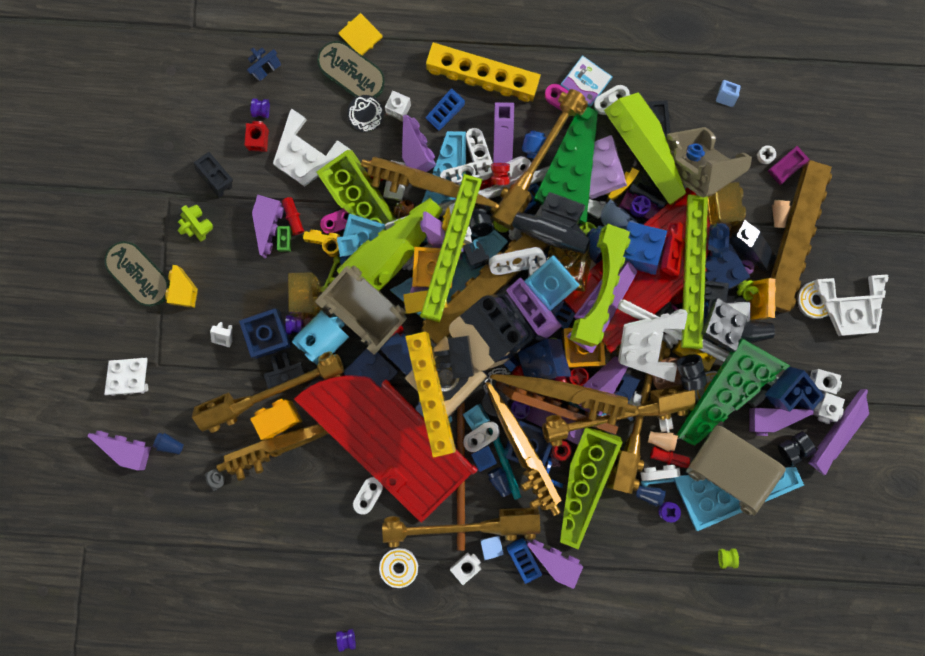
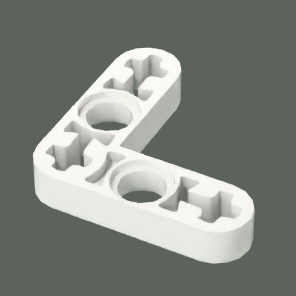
[440,128,493,185]
[488,247,546,277]

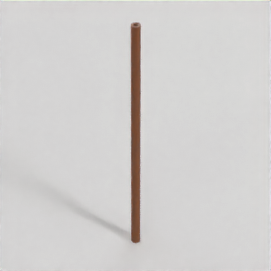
[457,401,465,551]

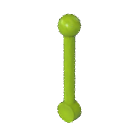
[321,256,341,293]

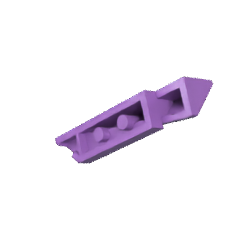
[567,261,637,353]
[808,389,869,475]

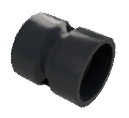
[469,203,494,237]
[676,354,707,391]
[482,390,508,416]
[777,431,816,467]

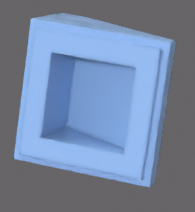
[716,80,741,107]
[480,535,503,560]

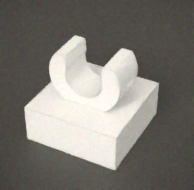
[210,322,232,347]

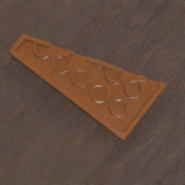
[495,381,618,434]

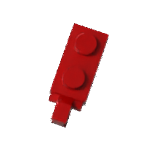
[660,222,685,277]

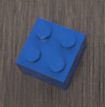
[623,222,667,275]

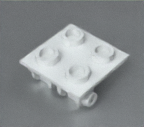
[105,358,148,396]

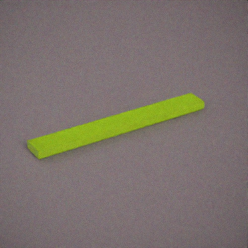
[420,174,482,323]
[681,195,708,349]

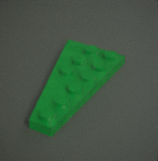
[533,107,598,225]
[677,338,790,446]

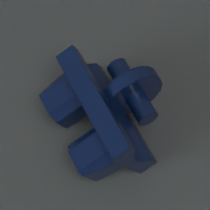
[247,47,281,81]
[708,223,729,258]

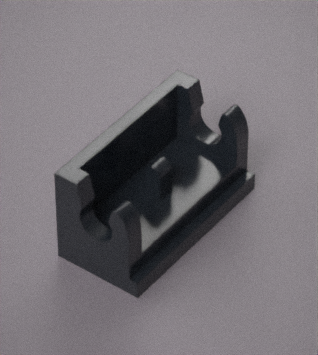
[194,152,233,198]
[463,242,489,271]

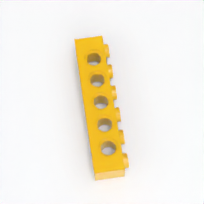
[426,43,541,102]
[405,332,456,458]

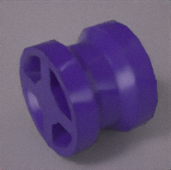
[251,98,270,118]
[630,196,651,217]
[286,315,304,335]
[510,401,530,419]
[658,502,681,523]
[336,629,356,652]

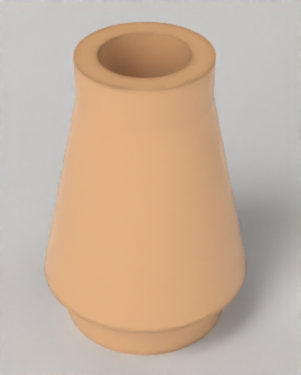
[772,200,791,228]
[648,431,678,451]

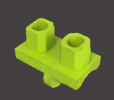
[178,205,213,242]

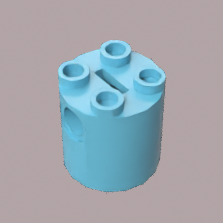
[292,310,349,366]

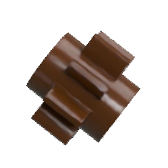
[393,200,414,219]

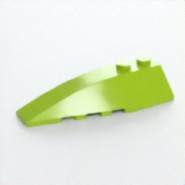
[604,92,686,205]
[316,150,397,231]
[337,198,443,291]
[560,428,622,549]

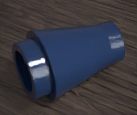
[153,433,184,455]
[488,467,512,497]
[636,486,666,507]

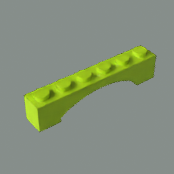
[570,224,630,347]

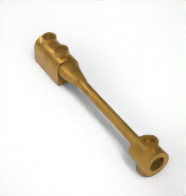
[490,89,588,231]
[607,341,670,494]
[192,351,344,433]
[542,384,695,446]
[382,507,540,547]

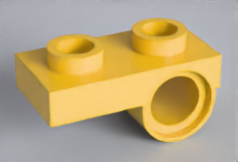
[303,230,340,257]

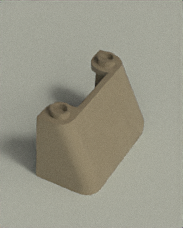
[666,127,752,198]
[315,265,407,355]
[686,426,786,516]

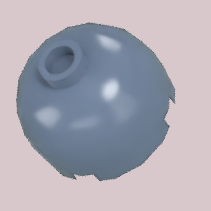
[600,199,637,230]

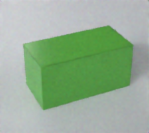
[277,226,291,252]

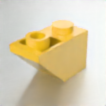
[165,265,198,308]

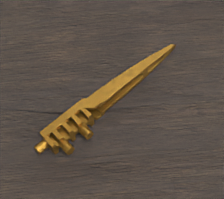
[361,157,499,208]
[489,374,637,425]
[486,382,561,516]
[217,424,329,481]

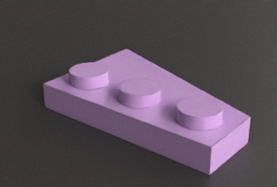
[589,135,627,199]

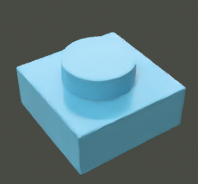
[337,234,359,257]
[463,404,490,431]

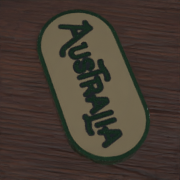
[318,41,385,98]
[105,241,170,307]

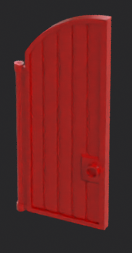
[562,187,710,353]
[294,375,478,523]

